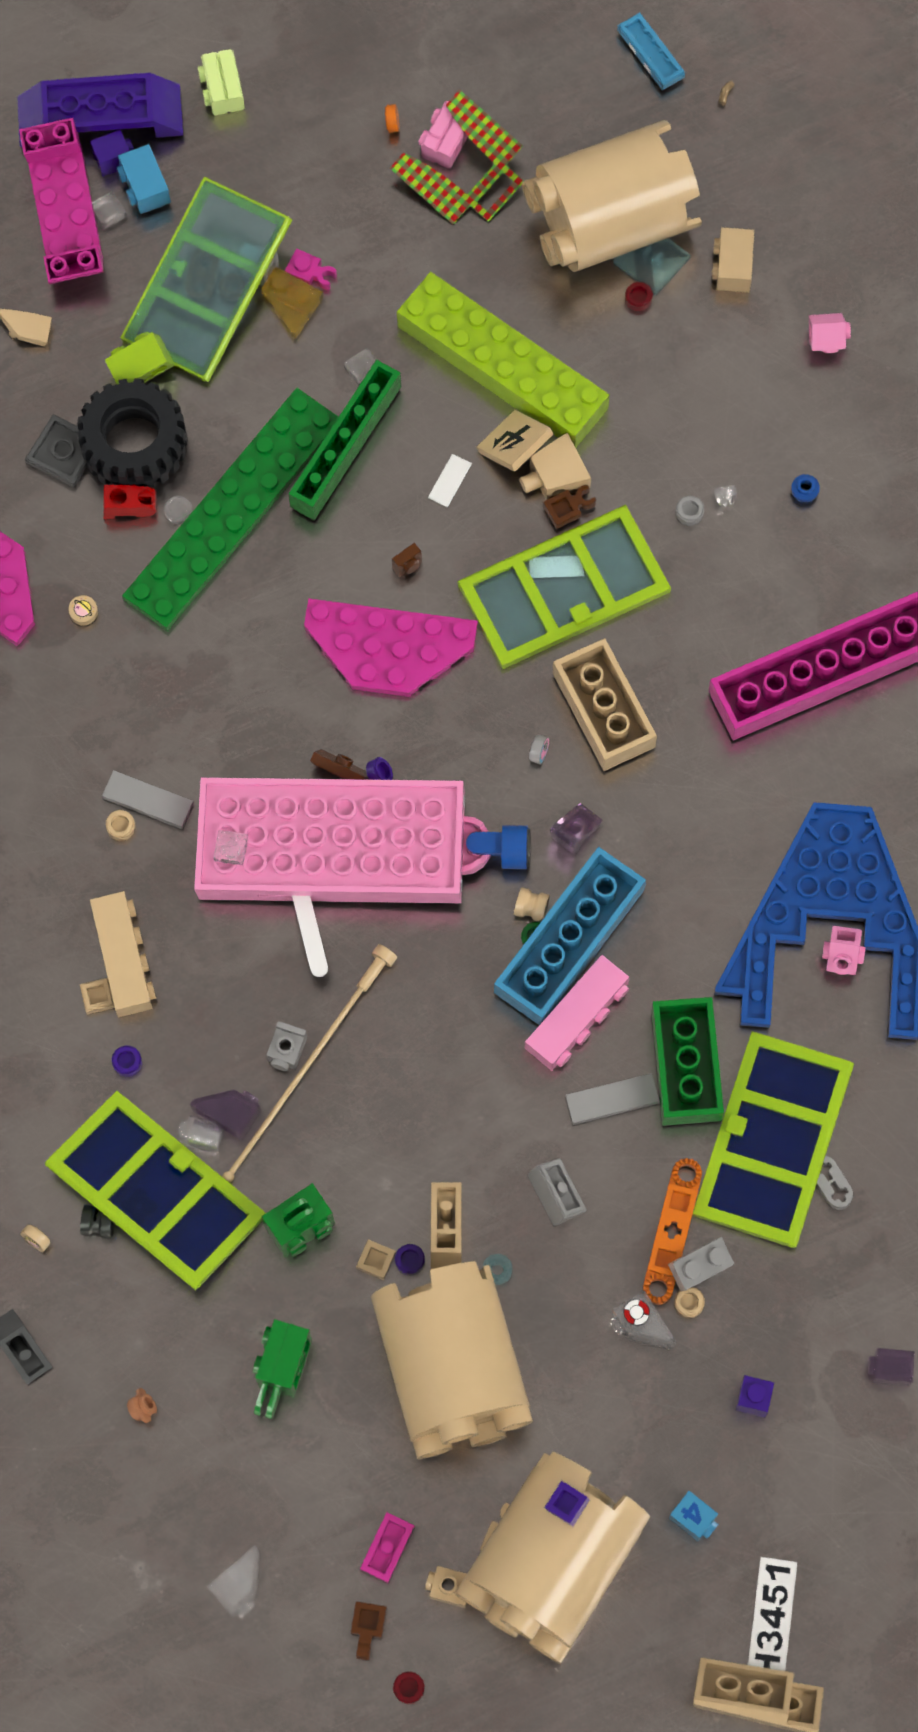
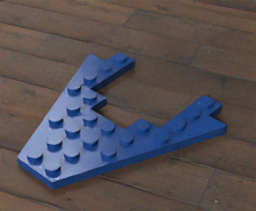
[714,802,918,1040]

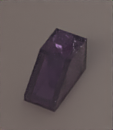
[190,1090,262,1141]

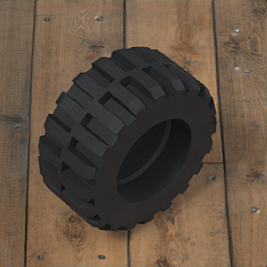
[77,378,187,488]

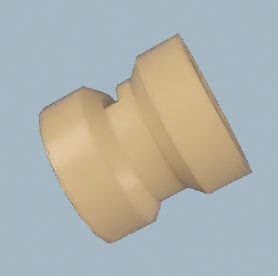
[514,887,550,922]

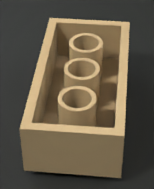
[553,638,657,771]

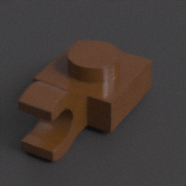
[351,1601,387,1661]

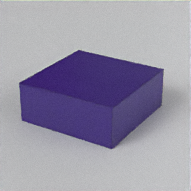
[544,1481,590,1527]

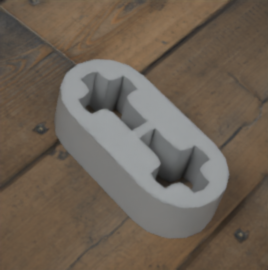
[816,1156,853,1210]

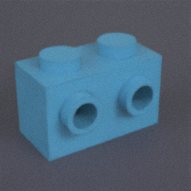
[116,144,171,214]

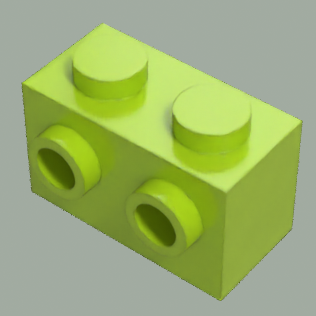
[104,332,175,384]

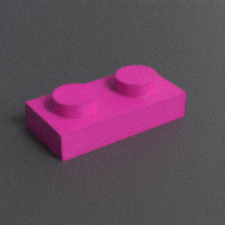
[360,1512,415,1583]

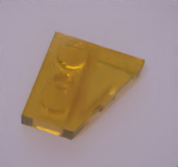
[261,267,324,338]

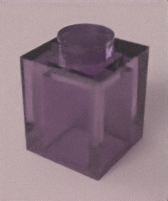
[868,1348,915,1387]

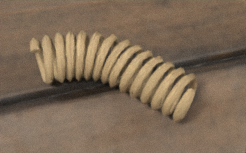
[718,81,734,106]

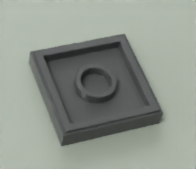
[24,414,88,488]

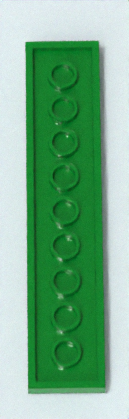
[122,388,339,632]

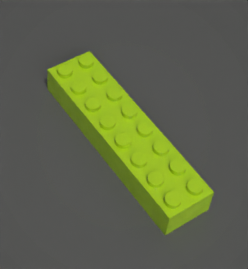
[397,271,610,448]

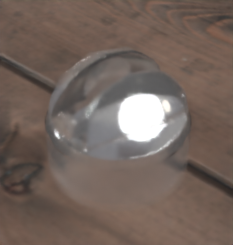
[713,485,737,507]

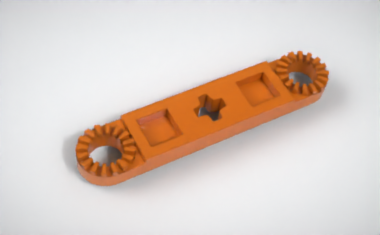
[643,1158,702,1305]

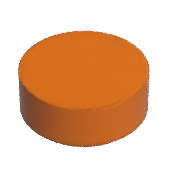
[385,104,400,133]

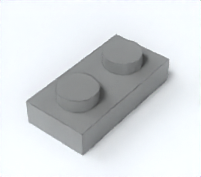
[668,1237,734,1291]

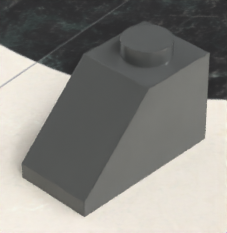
[0,1309,52,1385]

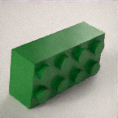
[651,997,724,1126]

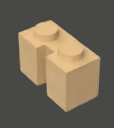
[712,228,754,292]

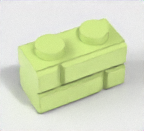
[197,49,245,115]

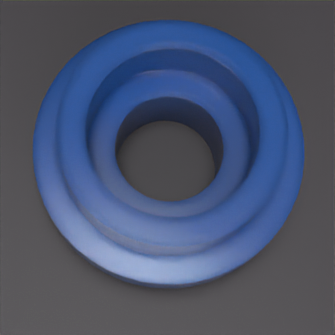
[791,474,820,502]

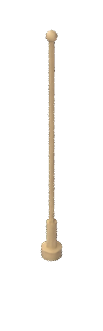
[222,944,397,1183]

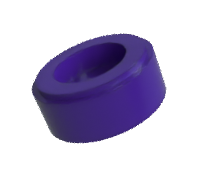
[366,757,393,780]
[112,1045,142,1077]
[395,1244,425,1276]

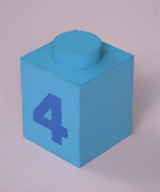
[669,1491,719,1541]

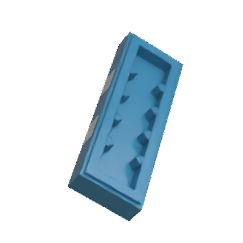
[617,13,685,91]

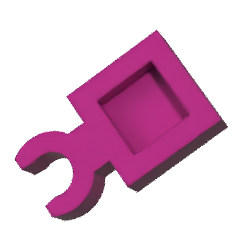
[284,248,337,290]

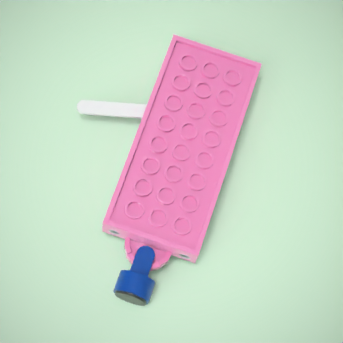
[194,778,531,977]

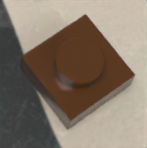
[392,542,422,578]

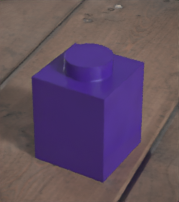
[90,129,134,177]
[736,1375,775,1418]

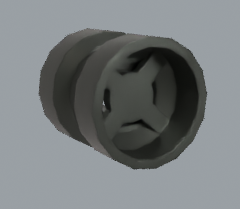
[80,1205,115,1238]

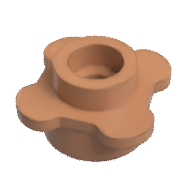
[127,1388,157,1423]

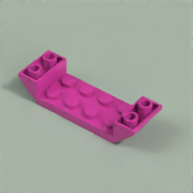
[19,118,103,284]

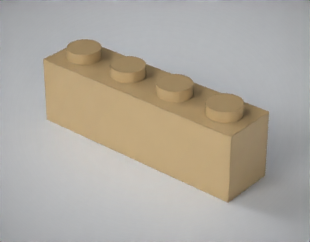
[90,891,156,1017]

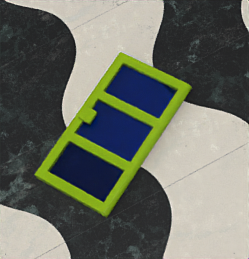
[692,1031,854,1248]
[45,1091,266,1290]

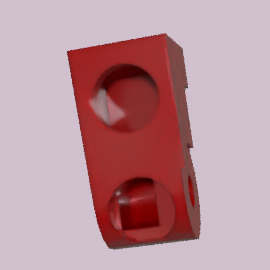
[103,485,156,519]

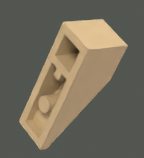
[431,1182,462,1270]

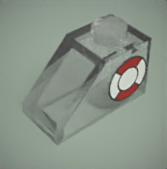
[611,1290,676,1350]

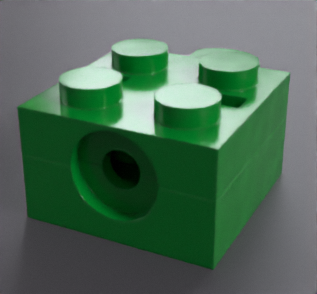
[262,1183,335,1257]
[252,1319,312,1419]

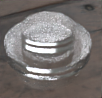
[164,496,192,524]

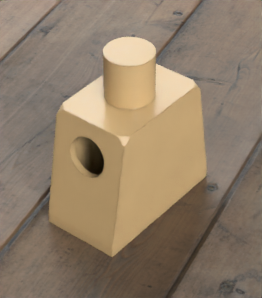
[519,433,591,500]

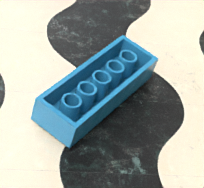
[494,846,646,1025]

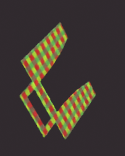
[390,89,524,224]

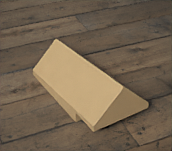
[693,1658,824,1732]

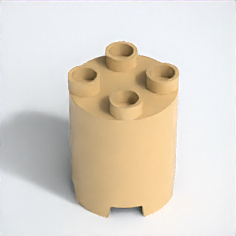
[522,120,702,272]
[371,1261,533,1459]
[455,1452,650,1664]

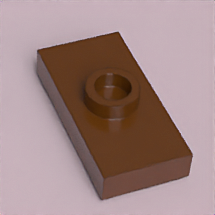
[310,749,369,780]

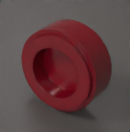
[625,282,653,311]
[393,1671,425,1704]

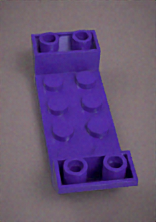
[17,73,183,148]

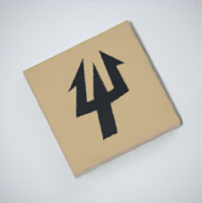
[476,410,553,472]

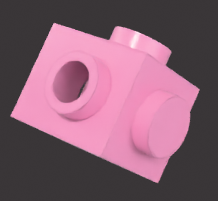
[808,313,851,353]

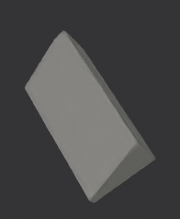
[528,1158,587,1226]

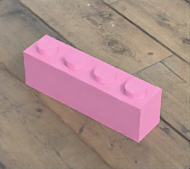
[525,955,629,1071]

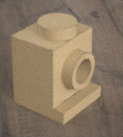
[425,1566,467,1609]

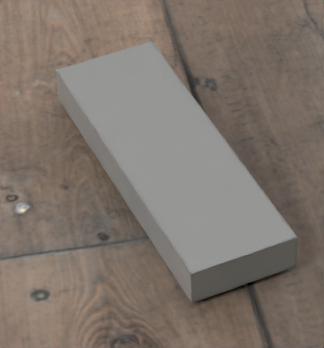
[102,770,194,830]
[565,1073,660,1125]

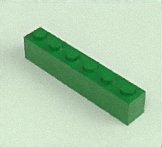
[289,359,401,520]

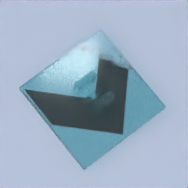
[613,238,691,295]

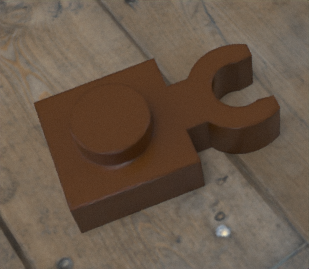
[543,485,596,529]

